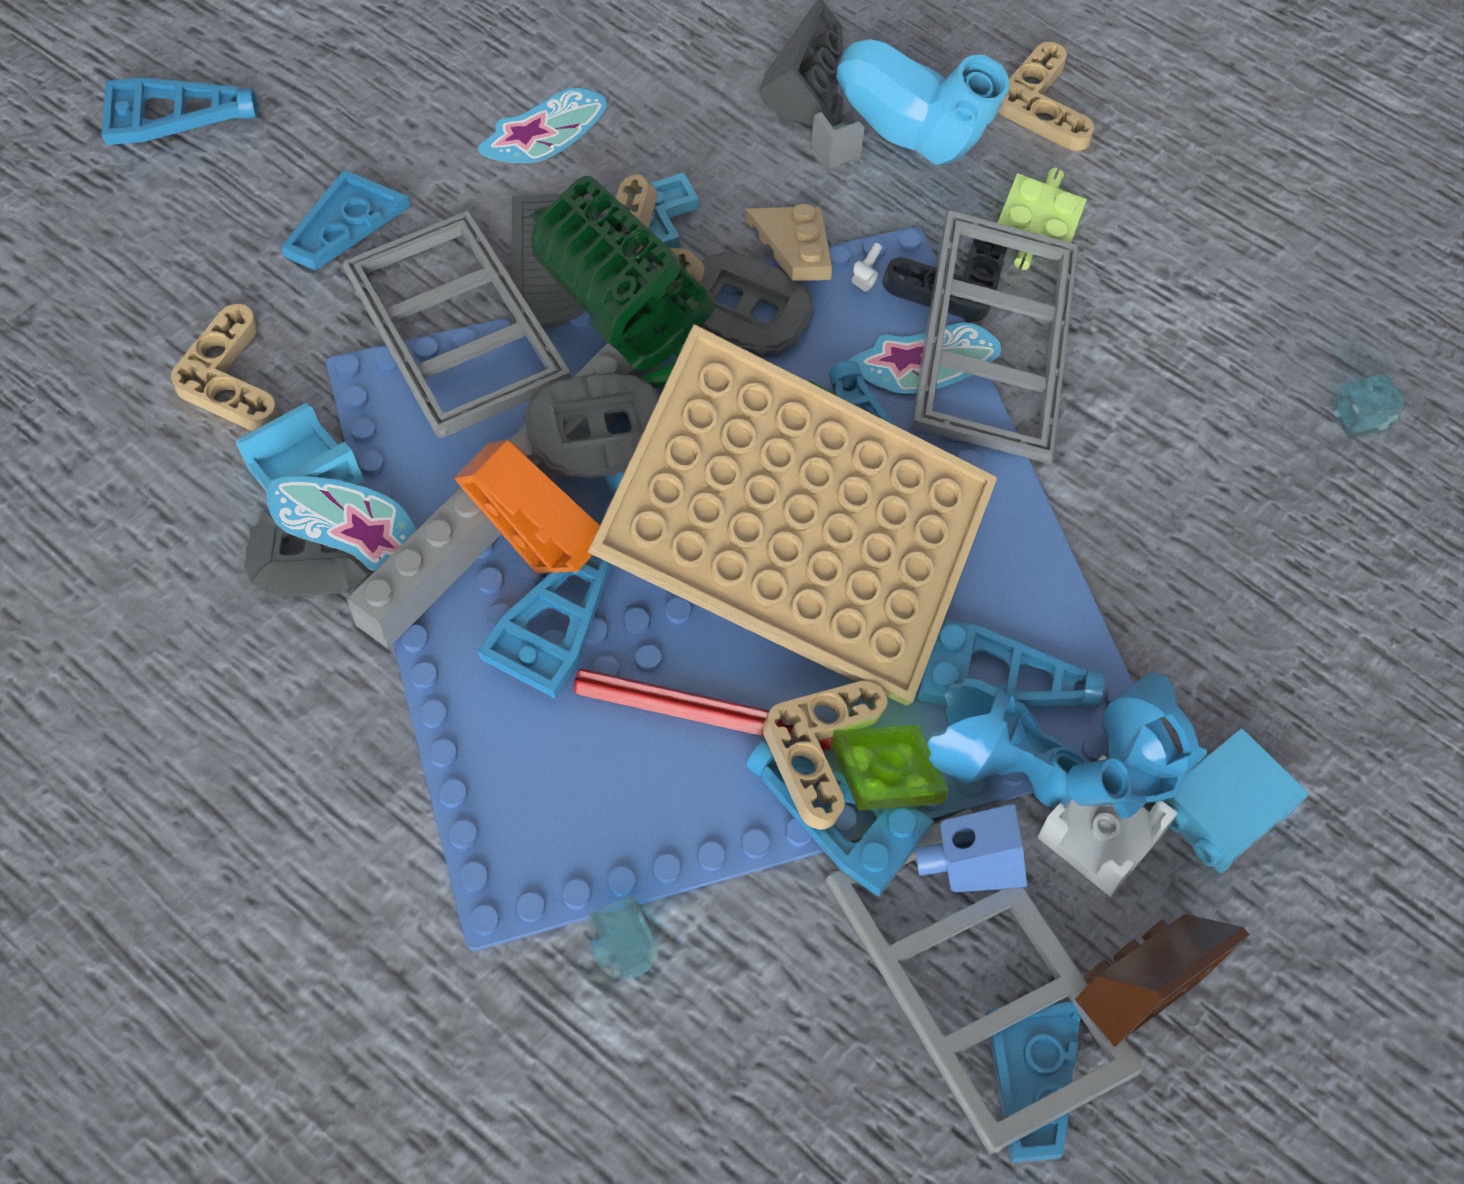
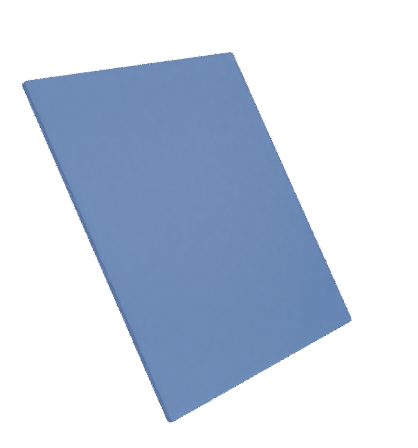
[326,227,1133,951]

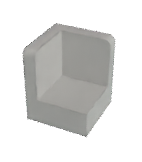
[811,112,864,169]

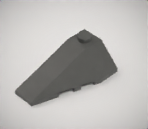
[758,0,843,127]

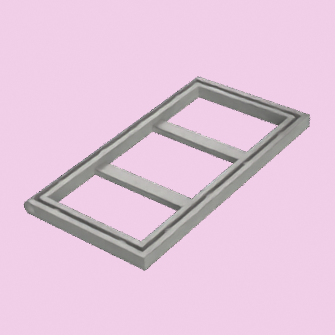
[910,210,1078,463]
[342,211,572,438]
[825,808,1144,1154]

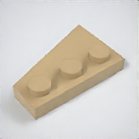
[746,204,832,281]

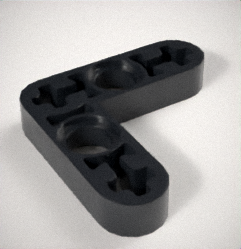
[882,238,1007,321]

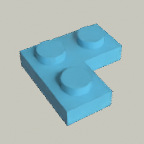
[615,172,699,248]

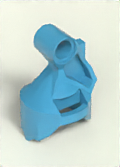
[1066,671,1207,819]
[927,678,1087,809]

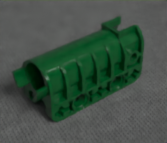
[529,176,715,371]

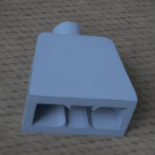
[915,804,1027,892]

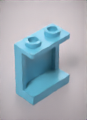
[236,403,364,491]
[1163,728,1309,874]

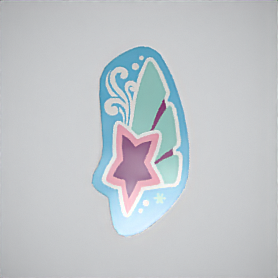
[478,88,607,163]
[849,322,1001,394]
[266,476,417,571]

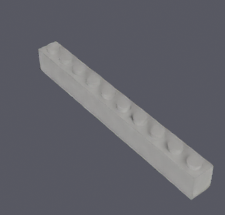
[347,343,661,649]

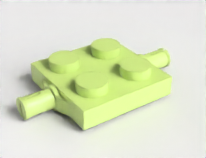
[997,168,1087,270]

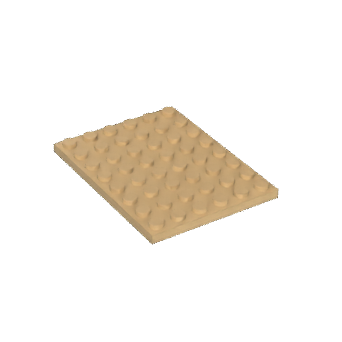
[588,324,998,706]

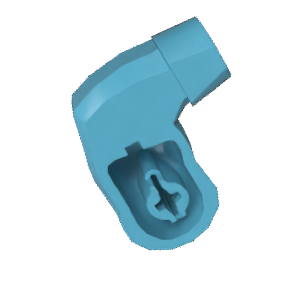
[836,39,1010,165]

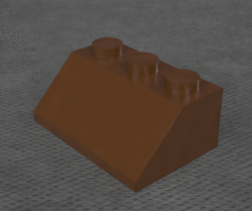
[1075,914,1250,1047]

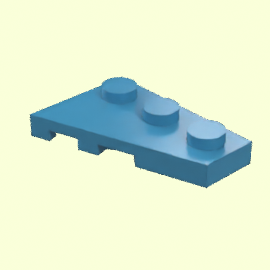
[281,170,410,271]
[986,1002,1082,1163]

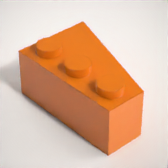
[454,440,600,574]

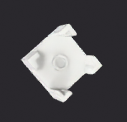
[1037,755,1178,897]

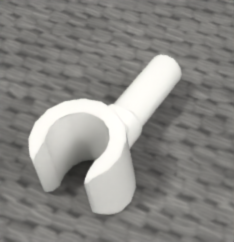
[851,243,882,292]

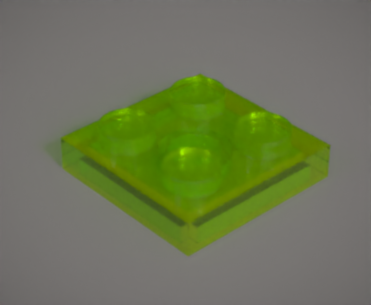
[831,725,949,811]

